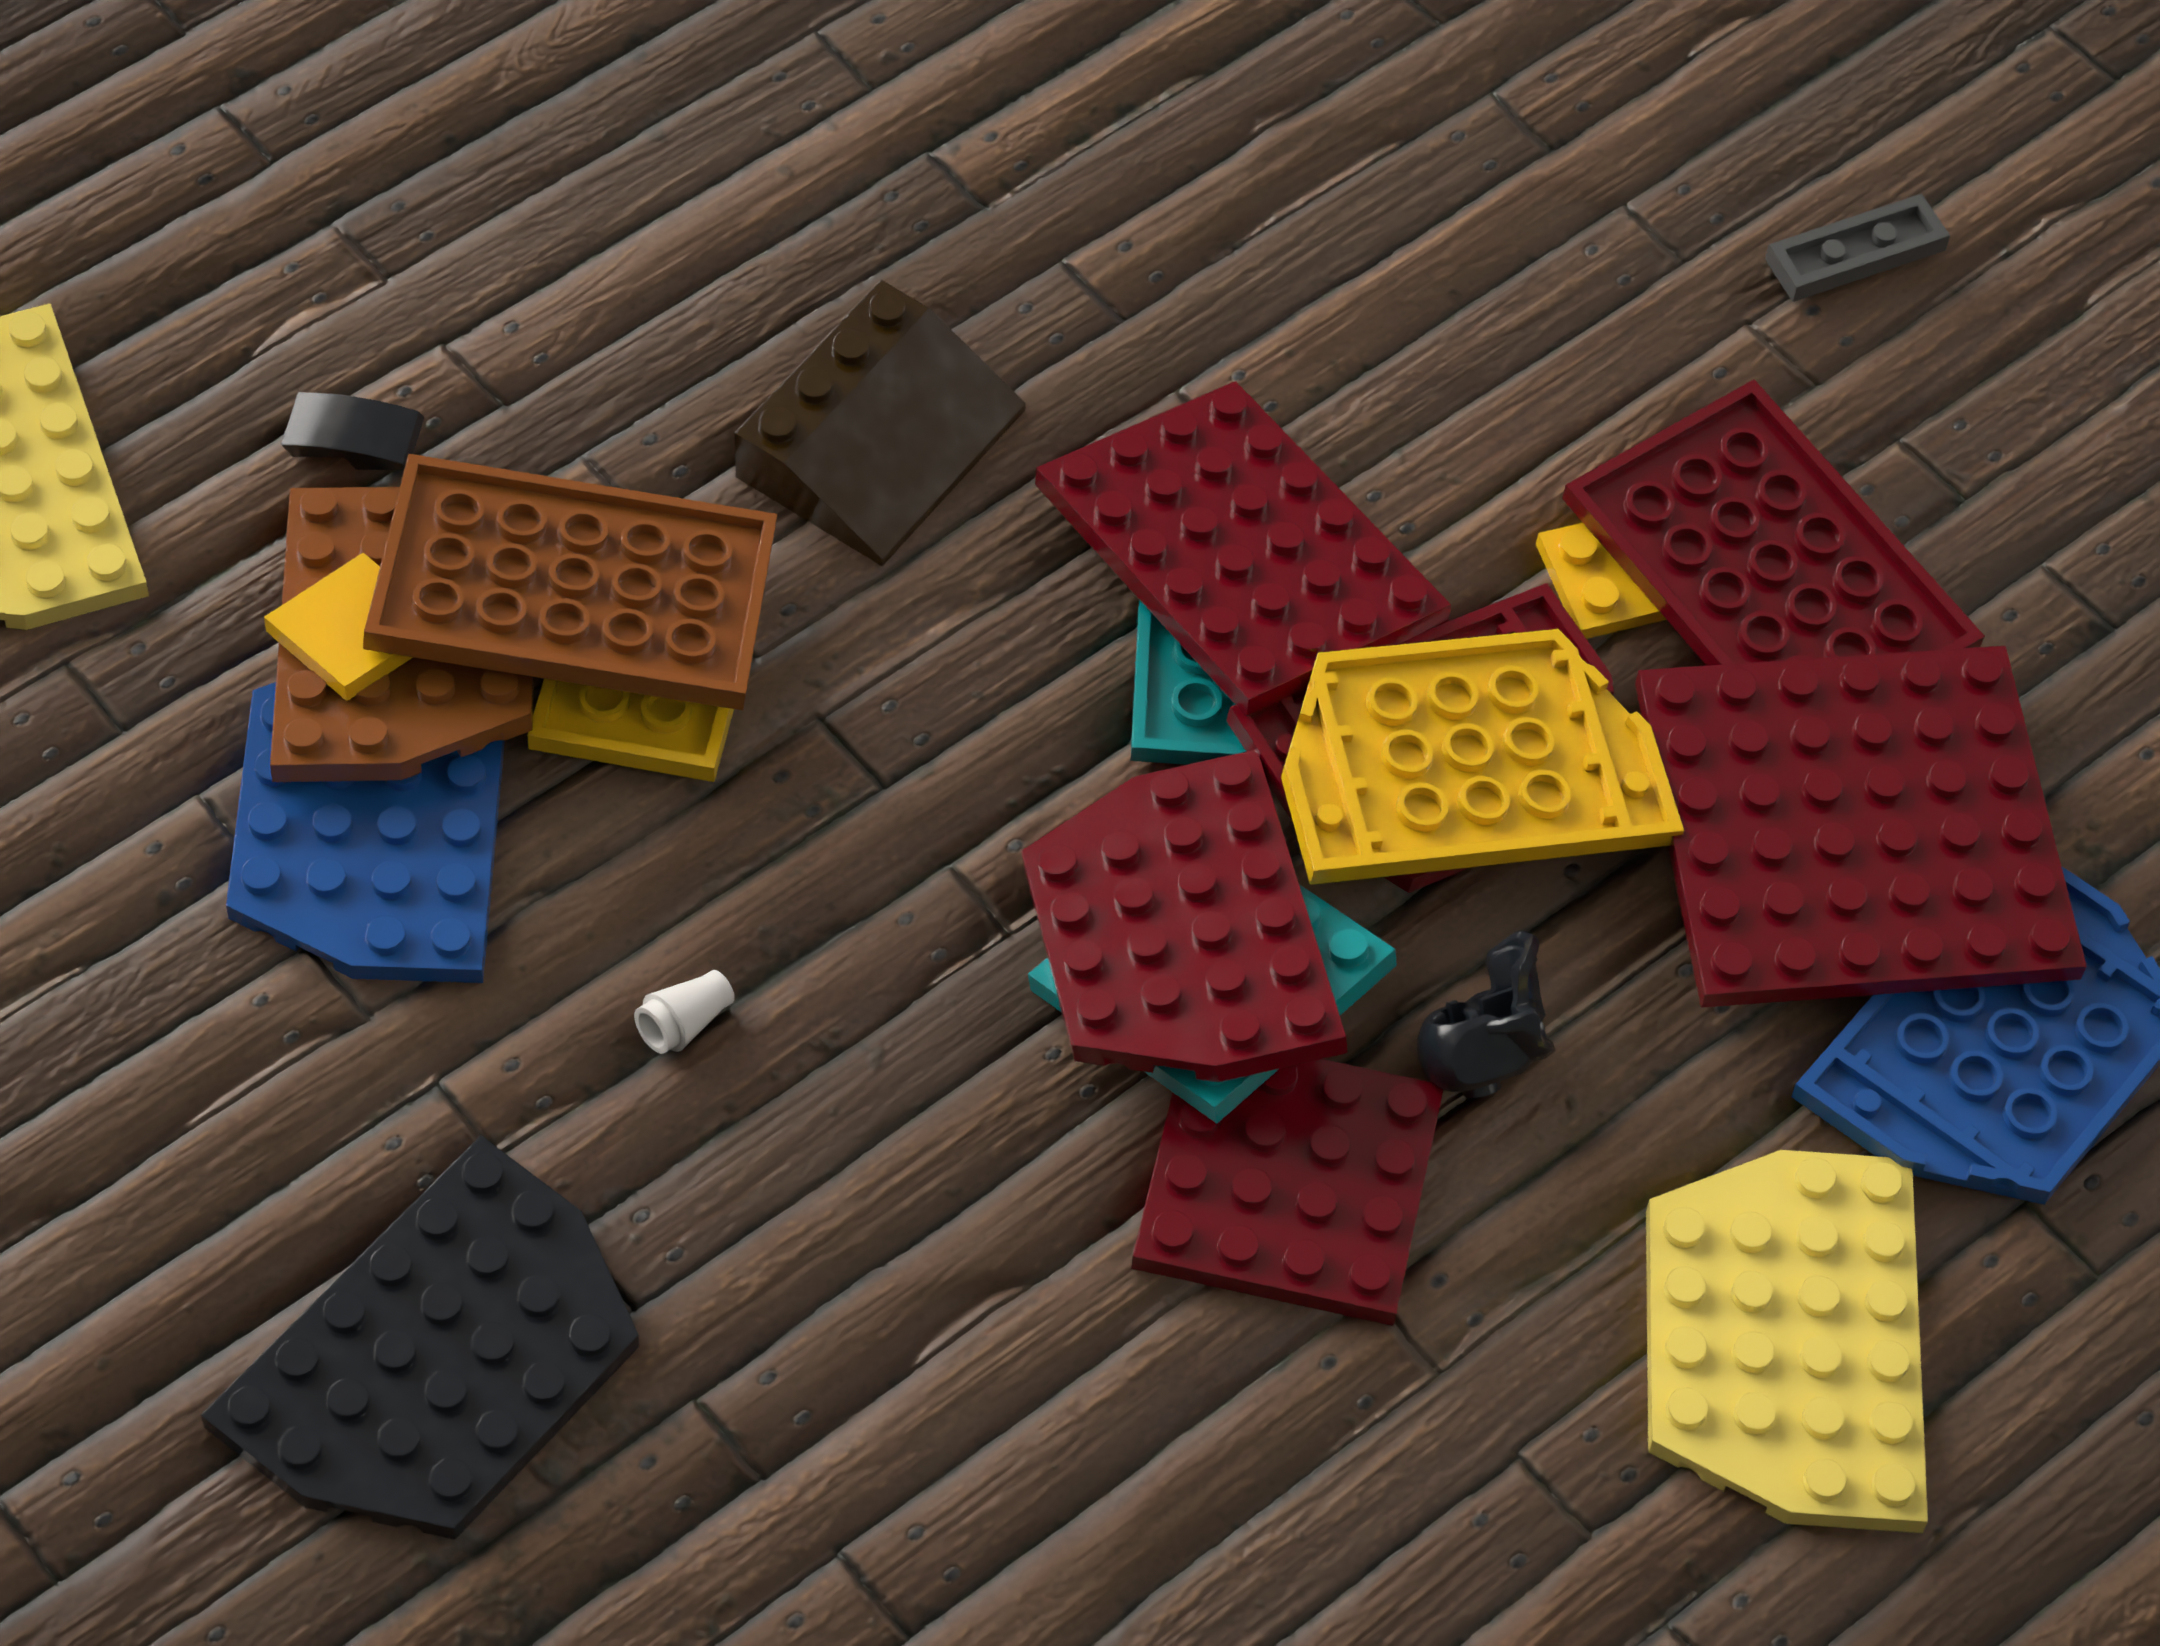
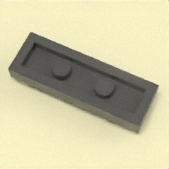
[1765,194,1950,302]

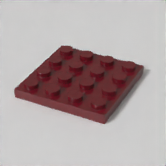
[1131,1059,1443,1326]

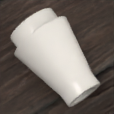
[634,970,734,1054]

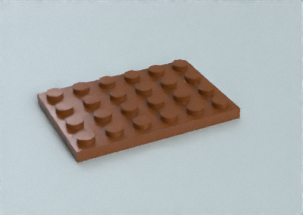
[363,453,777,711]

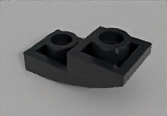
[281,392,425,470]

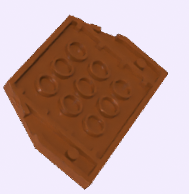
[270,487,534,782]

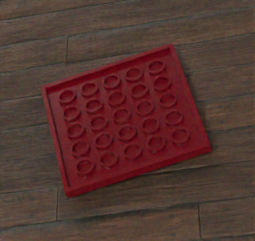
[1635,645,2087,1008]

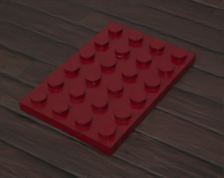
[1562,379,1985,666]
[1035,381,1451,717]

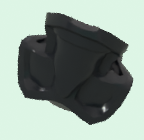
[1417,930,1556,1098]

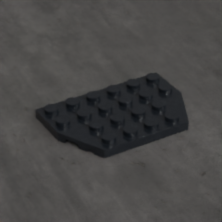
[201,1135,639,1540]

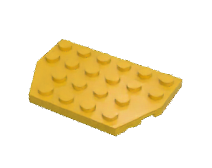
[1281,629,1684,885]

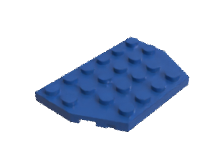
[226,682,505,983]
[1791,867,2160,1205]

